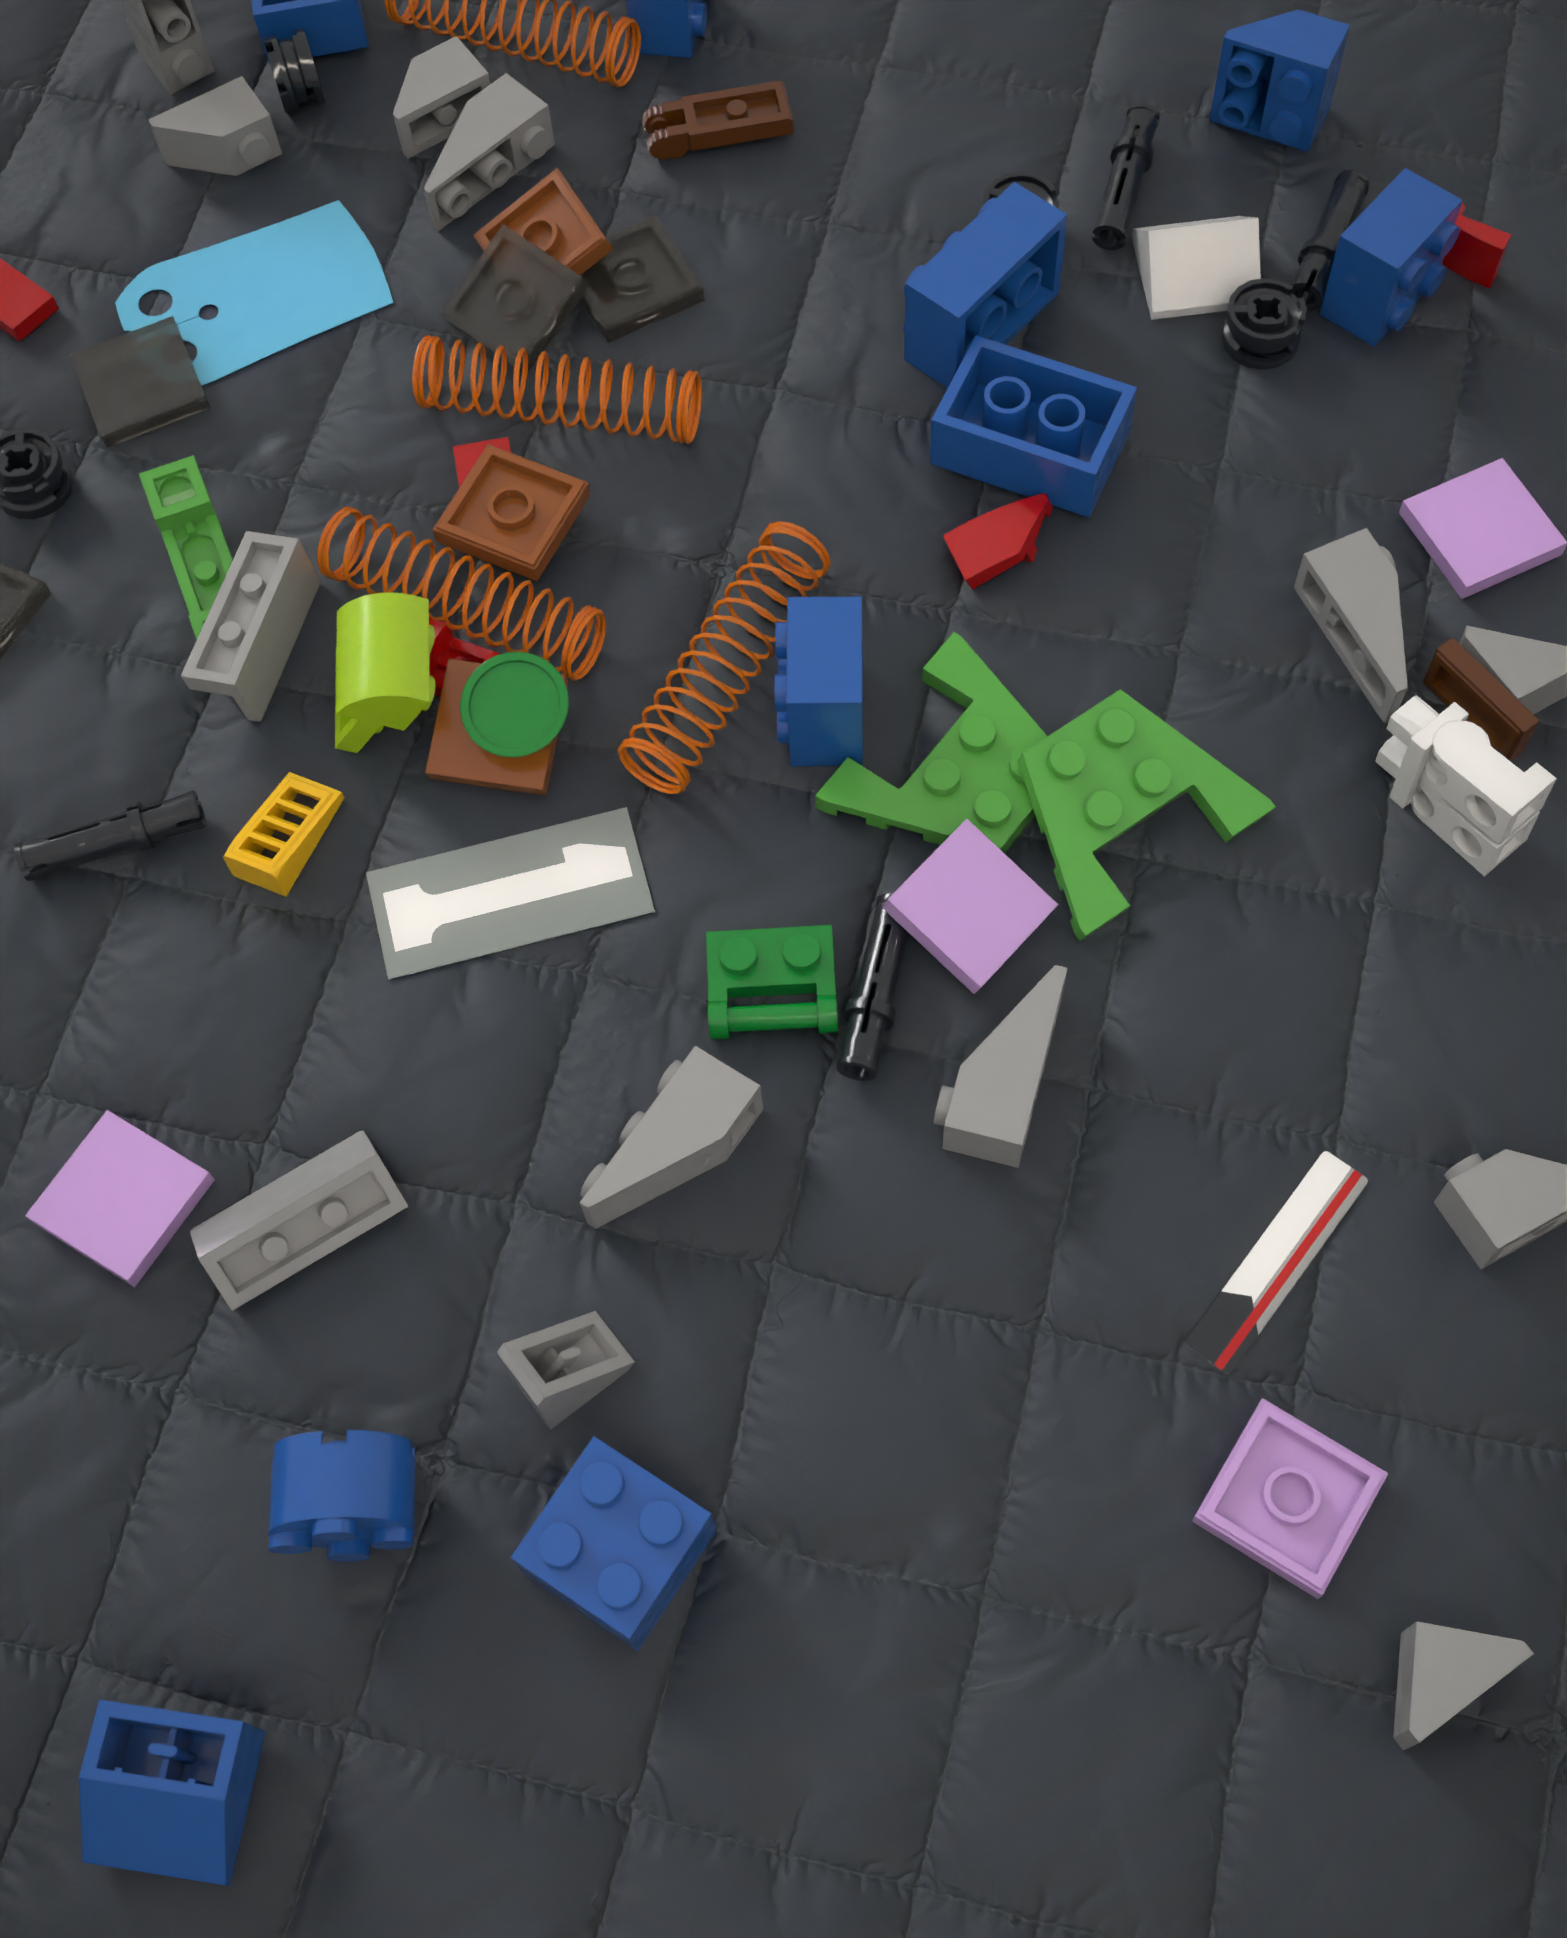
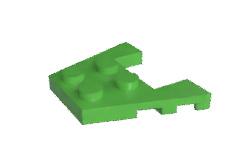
[815,632,1048,854]
[1018,689,1276,942]

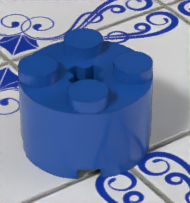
[268,1430,416,1562]

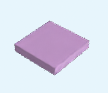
[1399,458,1567,599]
[882,819,1059,994]
[25,1110,215,1288]
[1192,1398,1388,1599]

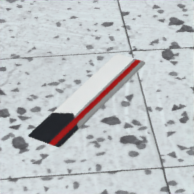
[1185,1151,1368,1374]

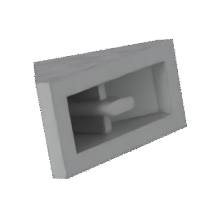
[1459,625,1567,714]
[497,1311,635,1430]
[1393,1621,1534,1750]

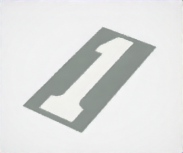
[366,807,655,980]

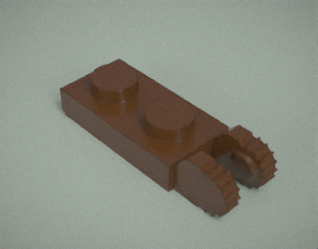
[642,80,794,160]

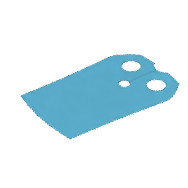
[115,200,393,386]

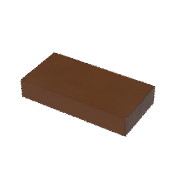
[1423,637,1540,762]

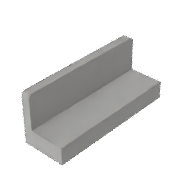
[181,531,321,722]
[190,1131,408,1311]

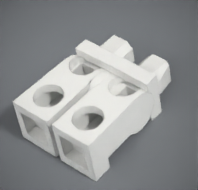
[1375,695,1557,876]

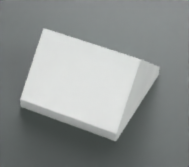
[1131,216,1261,320]

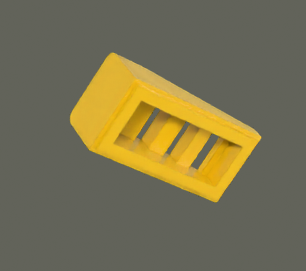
[223,772,345,897]

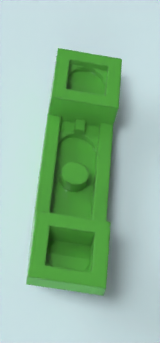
[139,455,233,639]

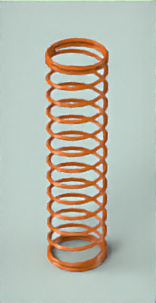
[384,0,641,88]
[412,335,702,445]
[317,507,607,681]
[618,521,831,794]

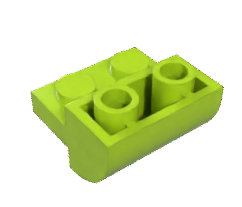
[335,593,435,753]

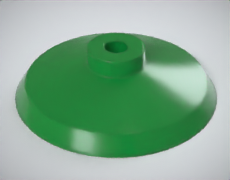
[460,652,569,757]

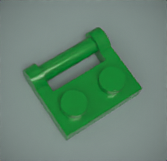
[706,925,838,1040]

